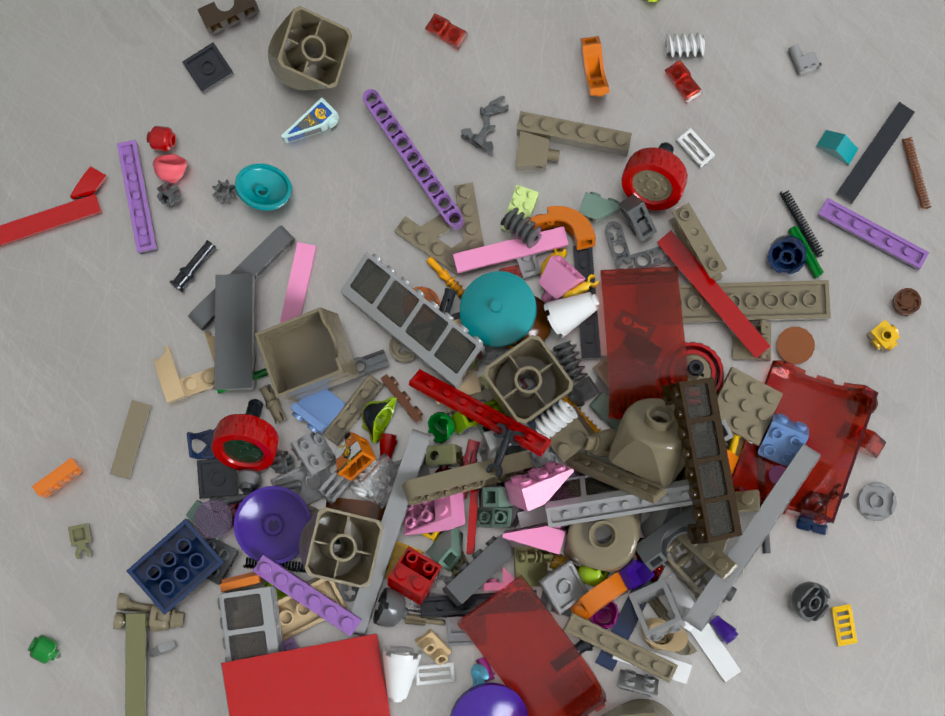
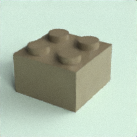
[550,406,595,463]

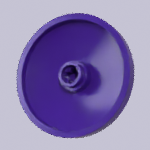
[234,486,312,564]
[450,682,528,716]

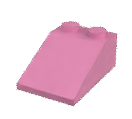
[502,523,566,554]

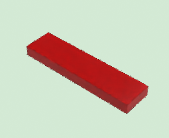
[466,488,479,555]

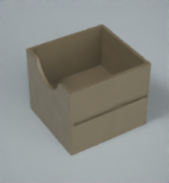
[255,307,360,402]

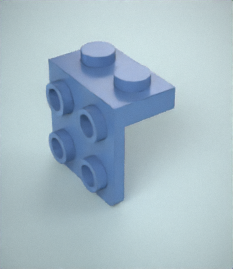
[290,389,345,434]
[758,413,809,467]

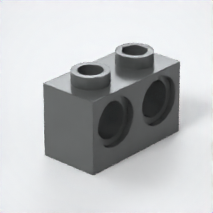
[618,194,657,242]

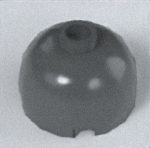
[790,581,830,622]
[373,587,408,628]

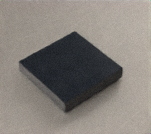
[182,42,234,94]
[197,459,239,499]

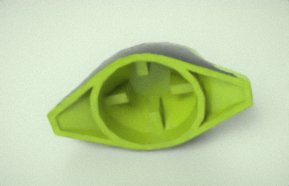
[362,396,397,443]

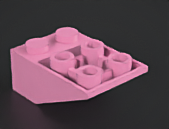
[505,461,574,511]
[403,493,465,536]

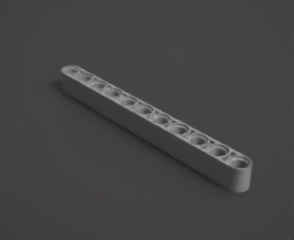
[351,429,431,636]
[684,444,821,631]

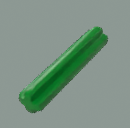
[788,226,824,278]

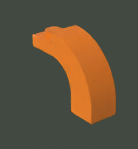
[580,36,610,97]
[530,206,596,250]
[570,571,631,620]

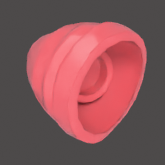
[152,154,187,183]

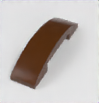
[326,497,387,522]

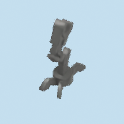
[461,96,509,156]

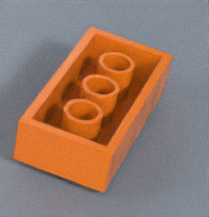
[32,457,83,498]

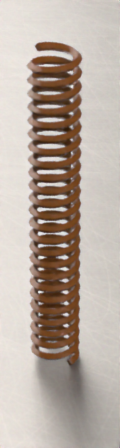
[902,137,932,209]

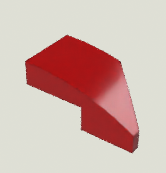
[70,166,106,199]

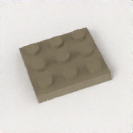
[717,367,783,446]

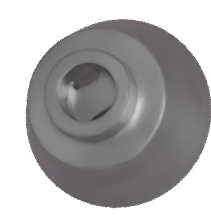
[235,468,262,493]

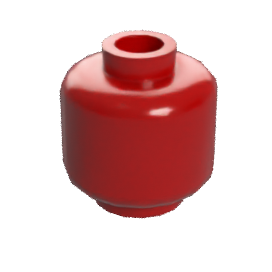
[146,126,176,152]

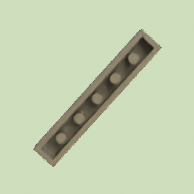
[517,111,632,157]

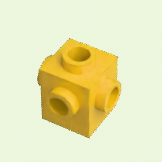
[867,319,900,352]

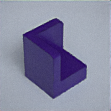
[619,559,655,589]

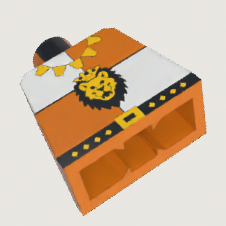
[336,432,376,481]

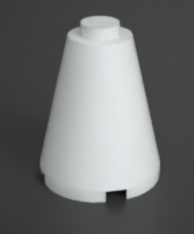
[544,292,600,338]
[382,646,422,702]

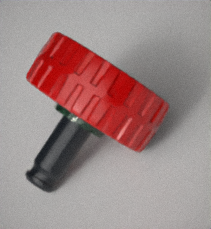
[211,399,279,471]

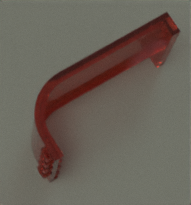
[600,266,688,419]
[457,574,607,716]

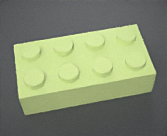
[501,185,539,236]

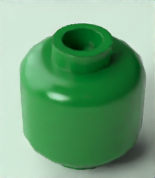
[28,635,59,664]

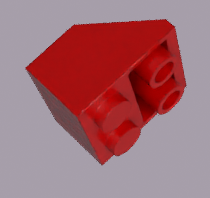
[387,547,442,605]

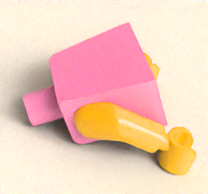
[539,248,600,303]

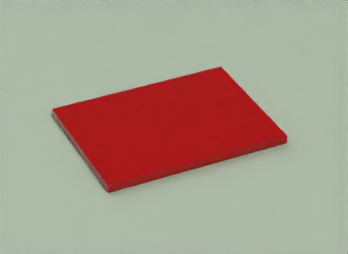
[221,633,391,716]

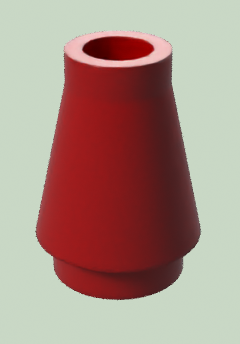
[379,433,398,462]

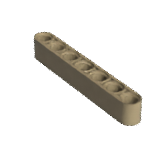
[402,451,535,505]

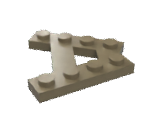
[394,182,484,275]
[676,490,760,581]

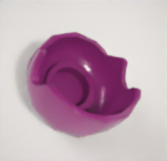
[590,601,619,629]

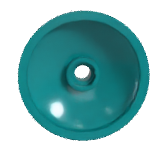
[235,163,292,210]

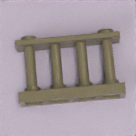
[668,202,727,281]
[665,538,743,600]

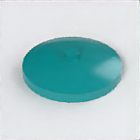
[460,271,537,348]

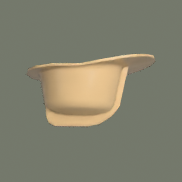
[641,618,688,652]

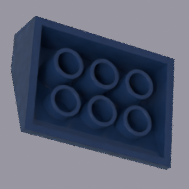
[126,518,224,615]

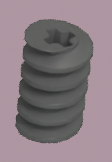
[500,207,542,249]
[553,340,588,382]

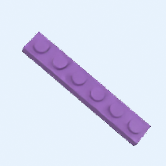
[117,140,157,253]
[818,198,929,270]
[252,554,362,637]

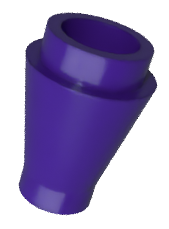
[710,615,739,645]

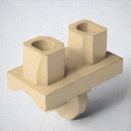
[415,629,452,665]

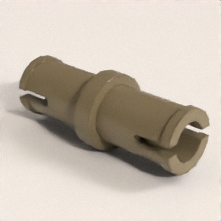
[259,384,287,424]

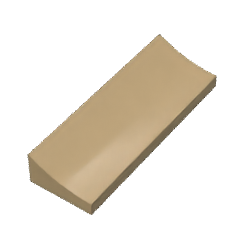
[232,578,347,659]

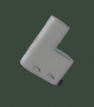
[788,44,822,75]

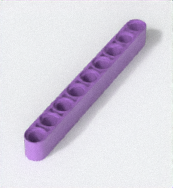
[363,89,464,230]

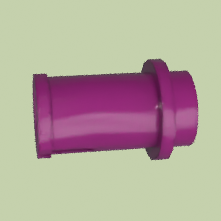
[475,656,495,682]

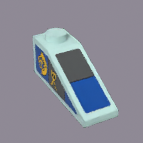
[281,98,339,143]

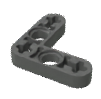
[605,221,669,276]

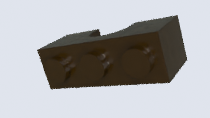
[197,0,259,35]

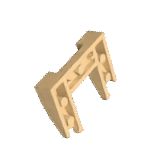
[153,331,215,405]

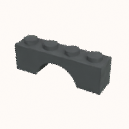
[636,505,716,572]

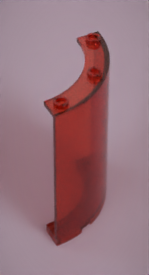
[732,360,878,525]

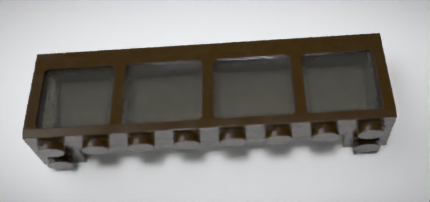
[662,377,742,544]

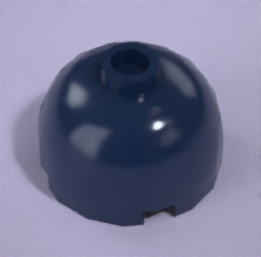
[768,235,807,274]

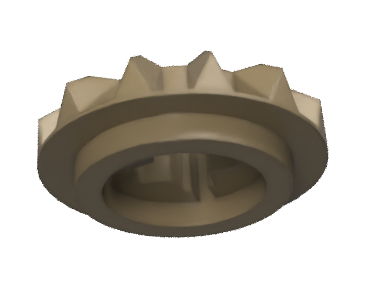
[389,332,419,362]

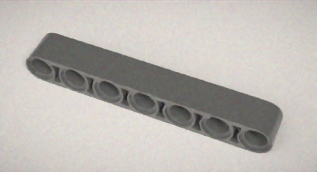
[188,225,295,330]

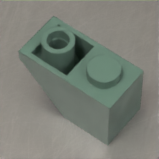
[579,192,620,224]
[479,487,513,507]
[426,528,463,572]

